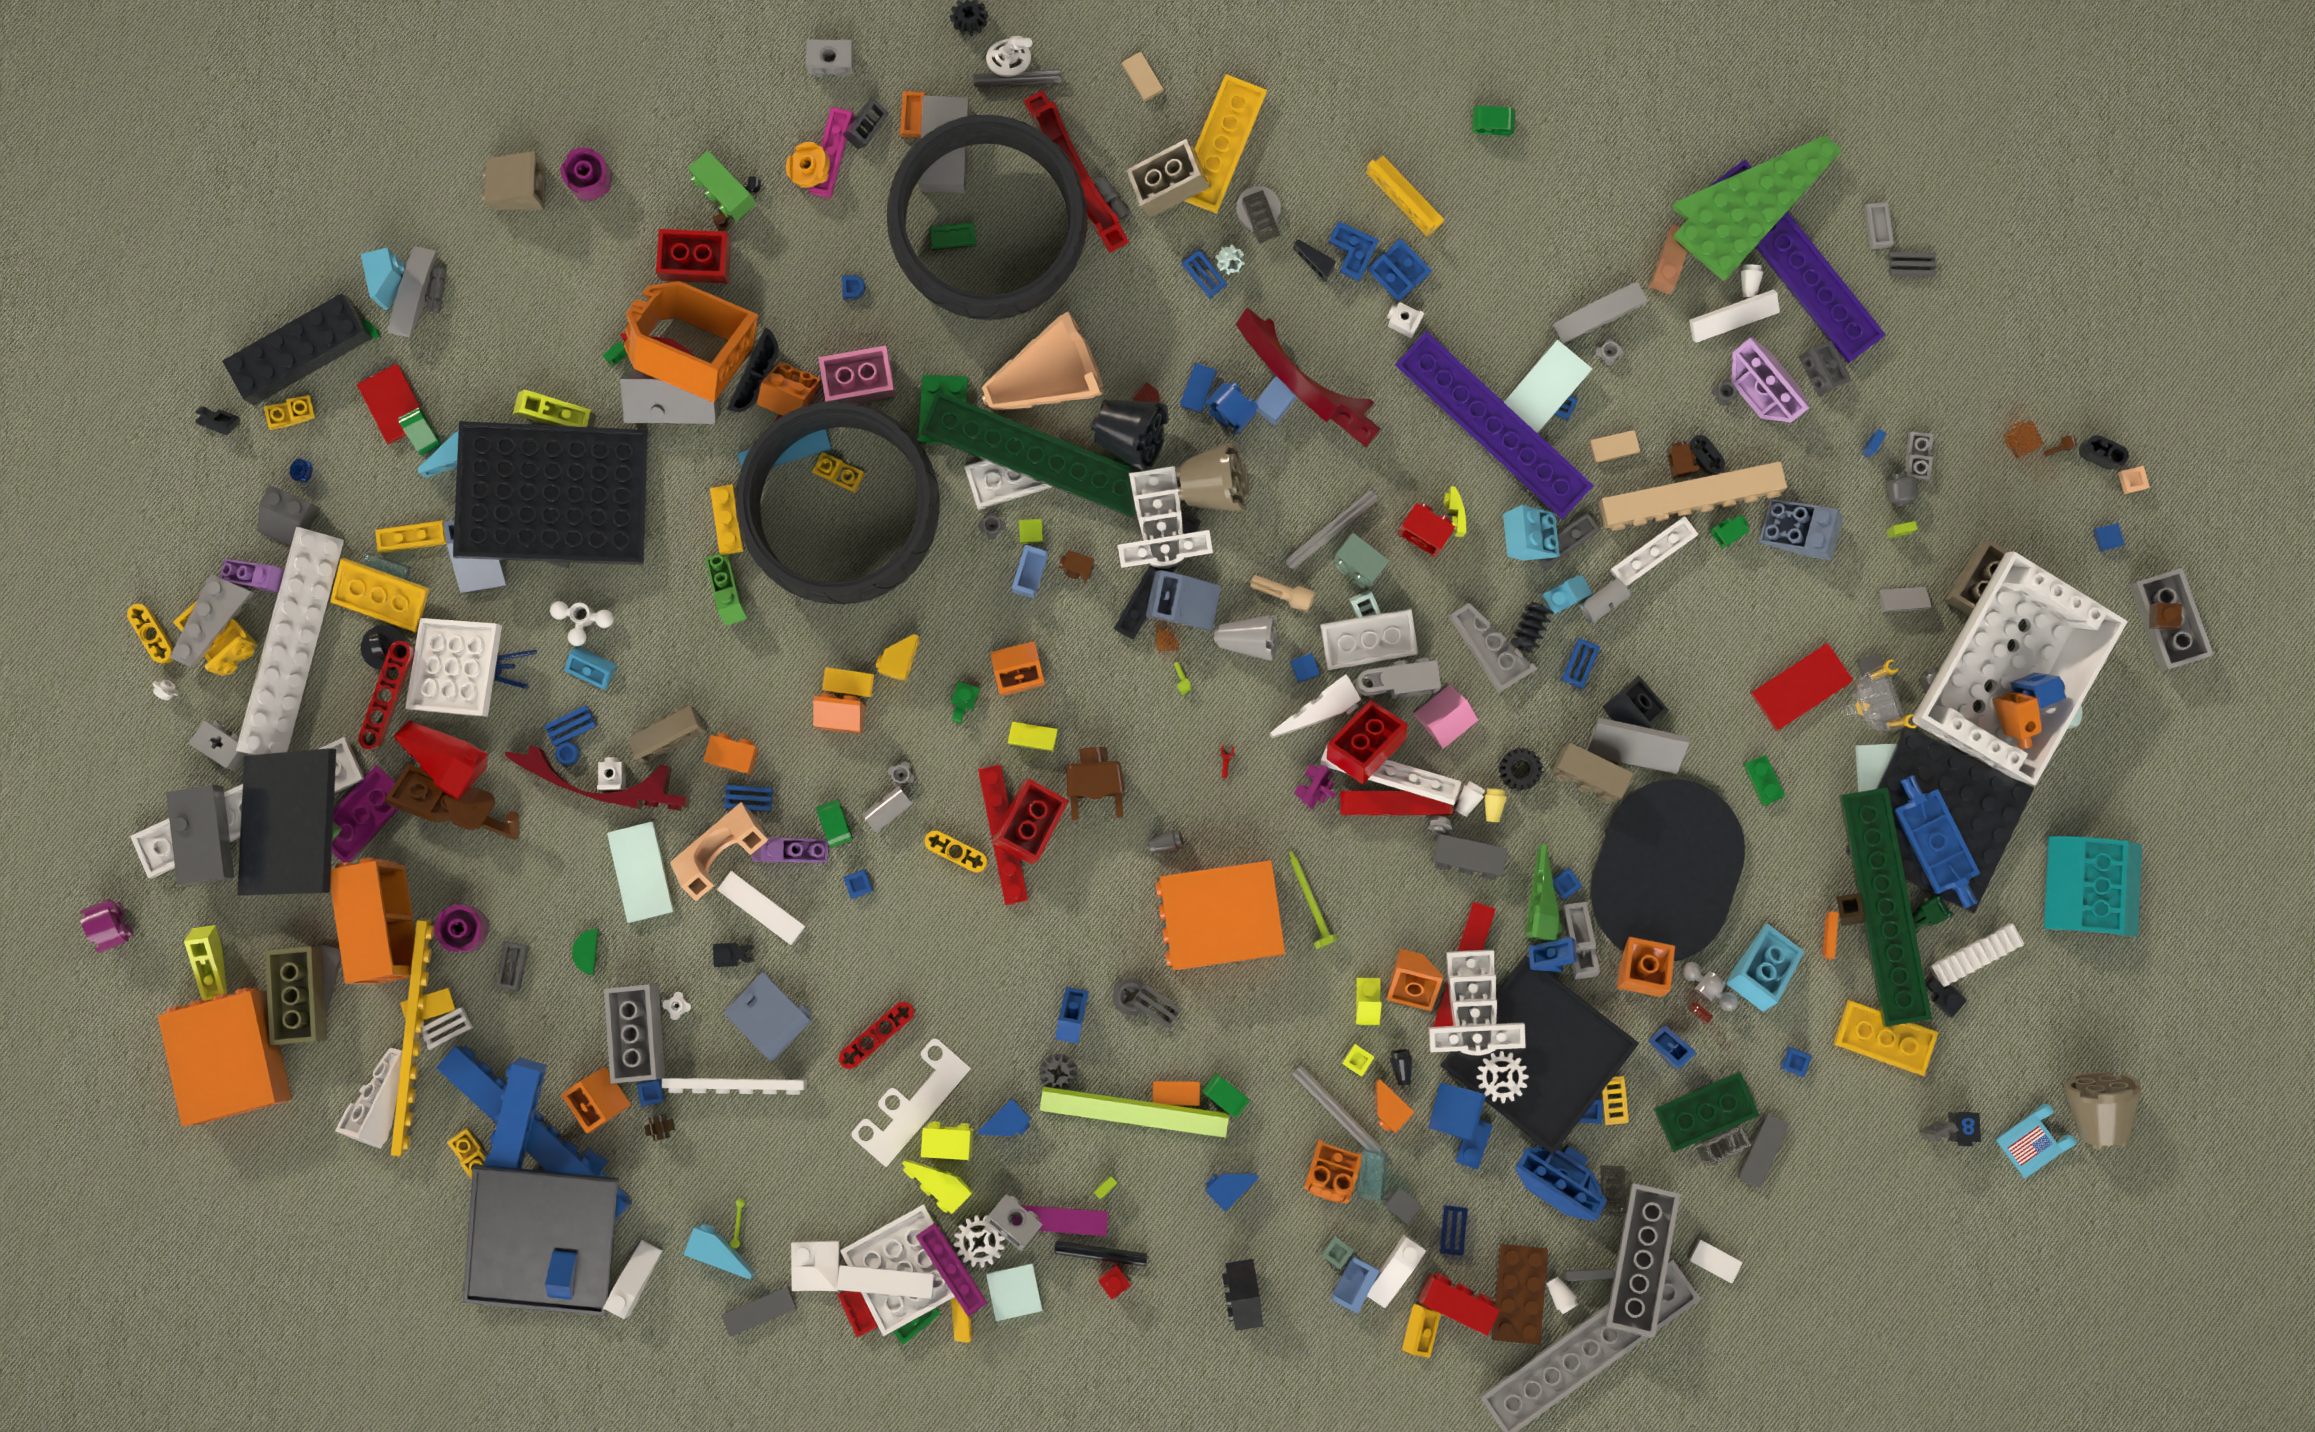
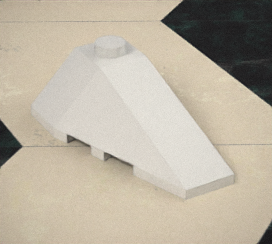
[1270,674,1361,738]
[335,1048,402,1149]

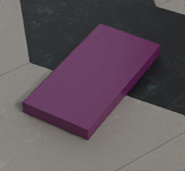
[332,765,399,862]

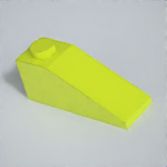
[513,389,591,427]
[184,925,227,1001]

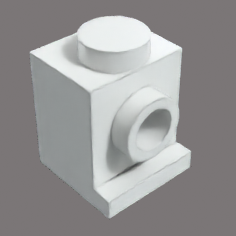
[1387,302,1424,339]
[597,757,626,792]

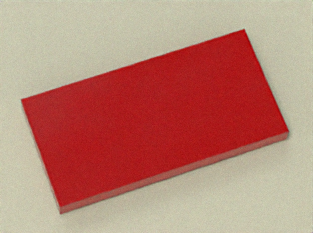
[1750,643,1854,731]

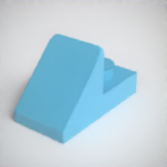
[1541,574,1593,615]

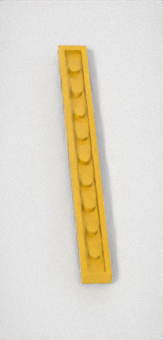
[391,918,434,1156]

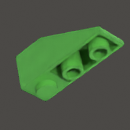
[705,554,747,626]

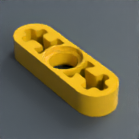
[127,604,174,664]
[925,831,988,873]

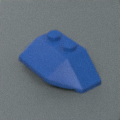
[1515,1147,1607,1221]

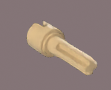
[1250,575,1315,613]

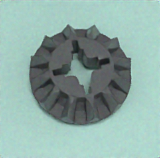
[1112,978,1150,1016]
[1039,1054,1077,1090]

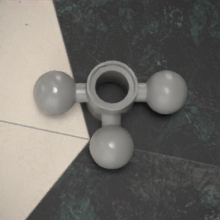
[1682,962,1738,1011]

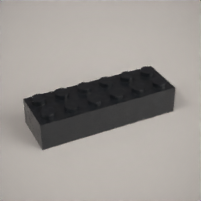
[222,293,372,405]

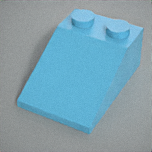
[1726,923,1805,1012]

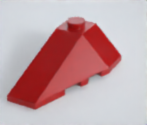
[394,720,488,800]

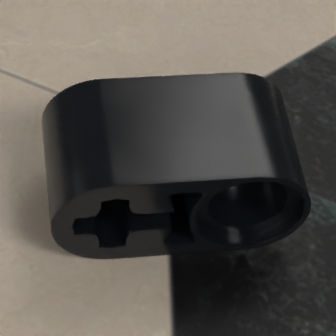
[2079,435,2129,470]

